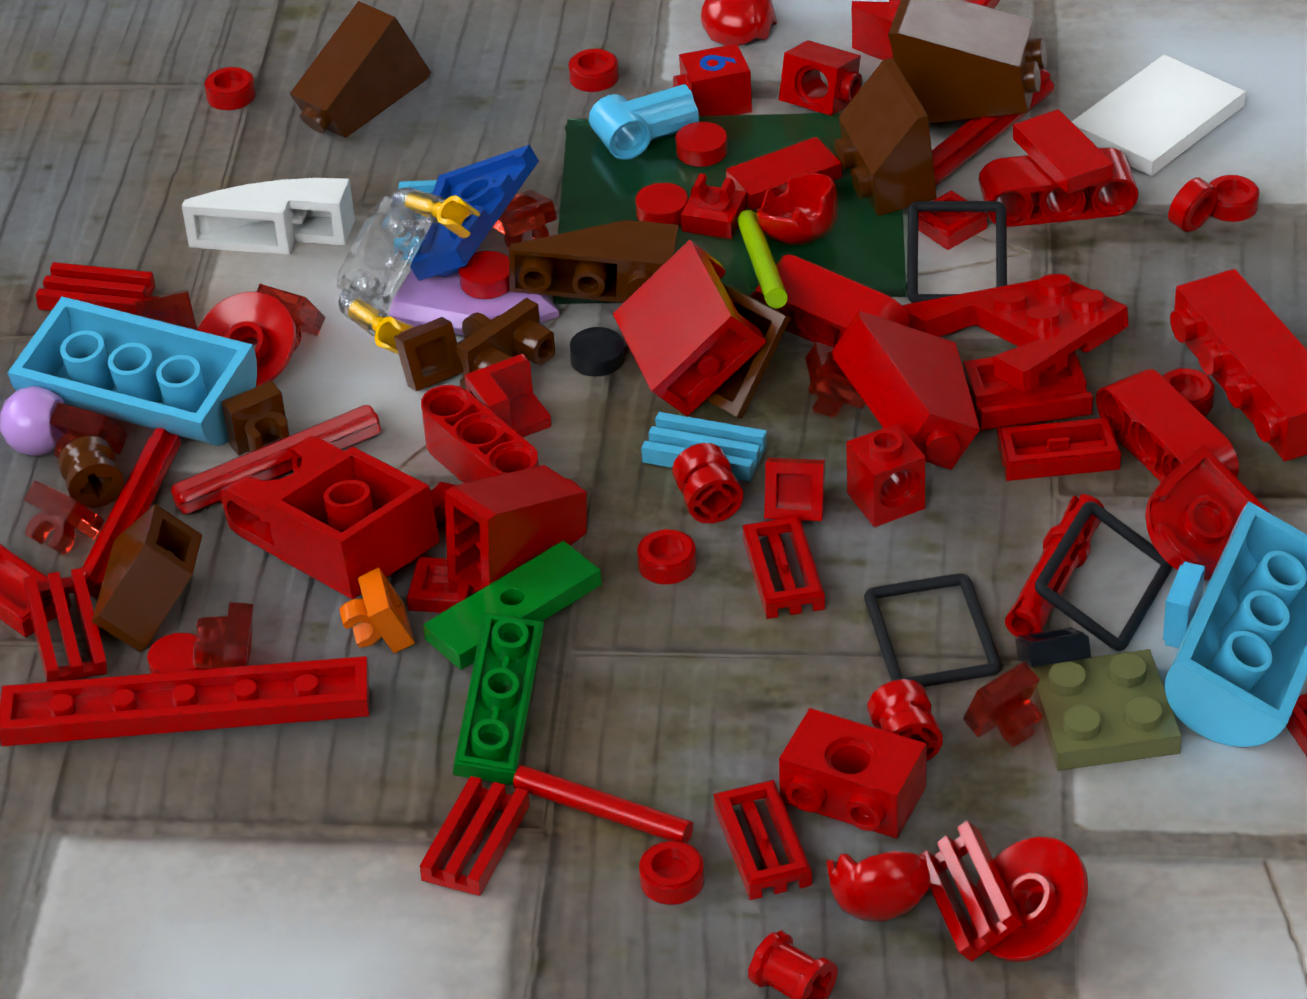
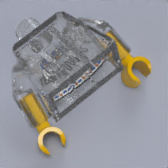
[336,187,480,355]

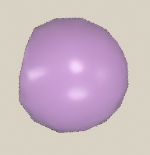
[0,386,68,457]

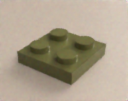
[1029,649,1182,771]

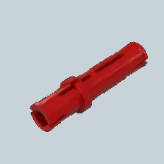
[1005,494,1105,638]

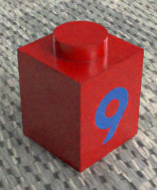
[673,43,752,122]

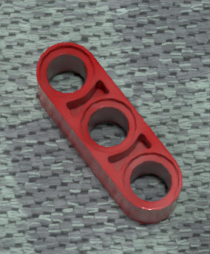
[978,147,1139,227]
[751,255,910,351]
[1096,369,1239,482]
[421,385,539,483]

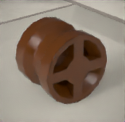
[58,436,124,508]

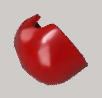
[701,0,777,46]
[756,173,838,245]
[826,851,930,922]

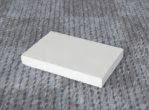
[1072,54,1246,176]

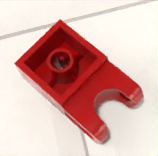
[220,436,440,600]

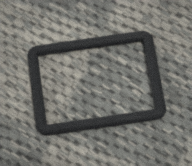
[907,201,1007,303]
[1035,502,1172,651]
[864,573,1002,687]

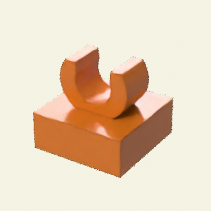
[339,567,415,654]

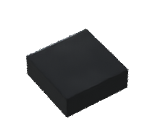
[1015,627,1091,667]

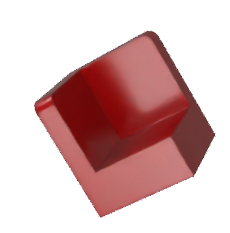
[465,354,552,437]

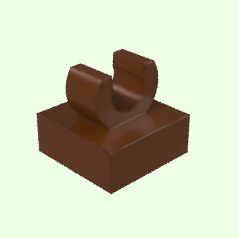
[394,317,463,391]
[221,381,290,456]

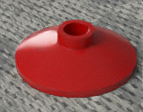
[197,292,296,387]
[970,837,1088,962]

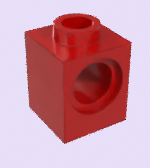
[778,40,862,116]
[846,423,926,527]

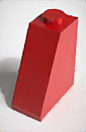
[832,310,980,470]
[445,465,587,594]

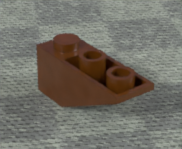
[509,220,679,303]

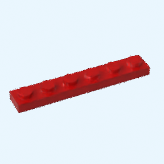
[0,656,369,747]

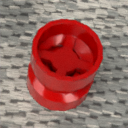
[672,443,744,524]
[867,679,943,761]

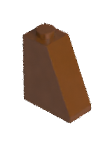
[290,1,431,138]

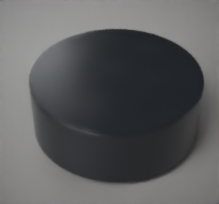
[570,327,625,377]

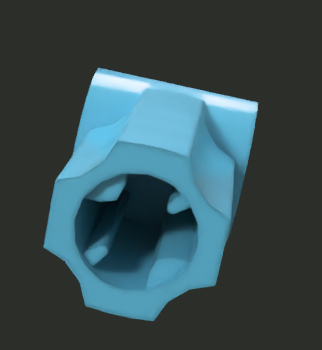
[589,84,699,160]

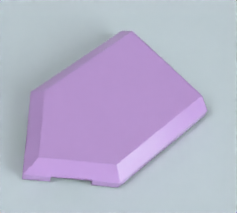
[389,270,559,336]

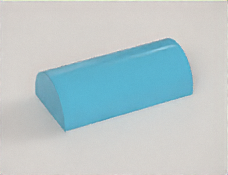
[7,297,257,446]
[1165,501,1307,747]

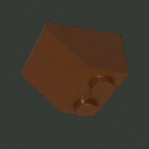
[834,58,937,217]

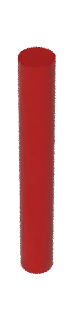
[513,765,693,844]

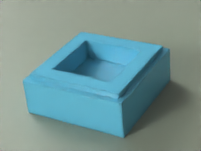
[1163,562,1205,648]

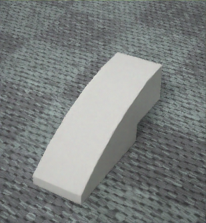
[182,178,355,255]

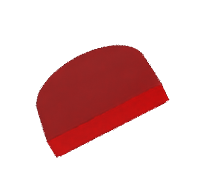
[1145,444,1273,581]

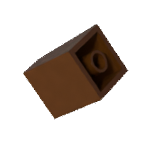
[888,0,1047,123]

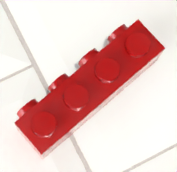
[1170,269,1307,462]

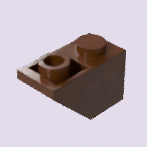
[92,504,202,652]

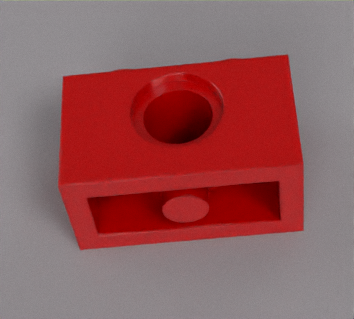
[779,708,927,839]

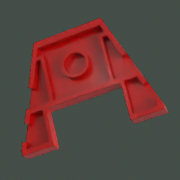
[902,274,1129,392]

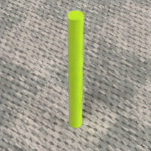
[737,210,787,309]

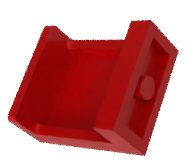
[613,240,767,417]

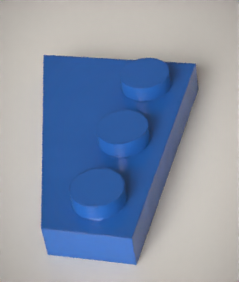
[409,145,539,281]

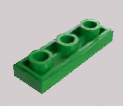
[423,540,602,670]
[452,612,544,785]

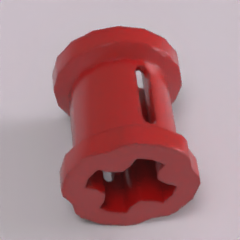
[748,930,838,999]

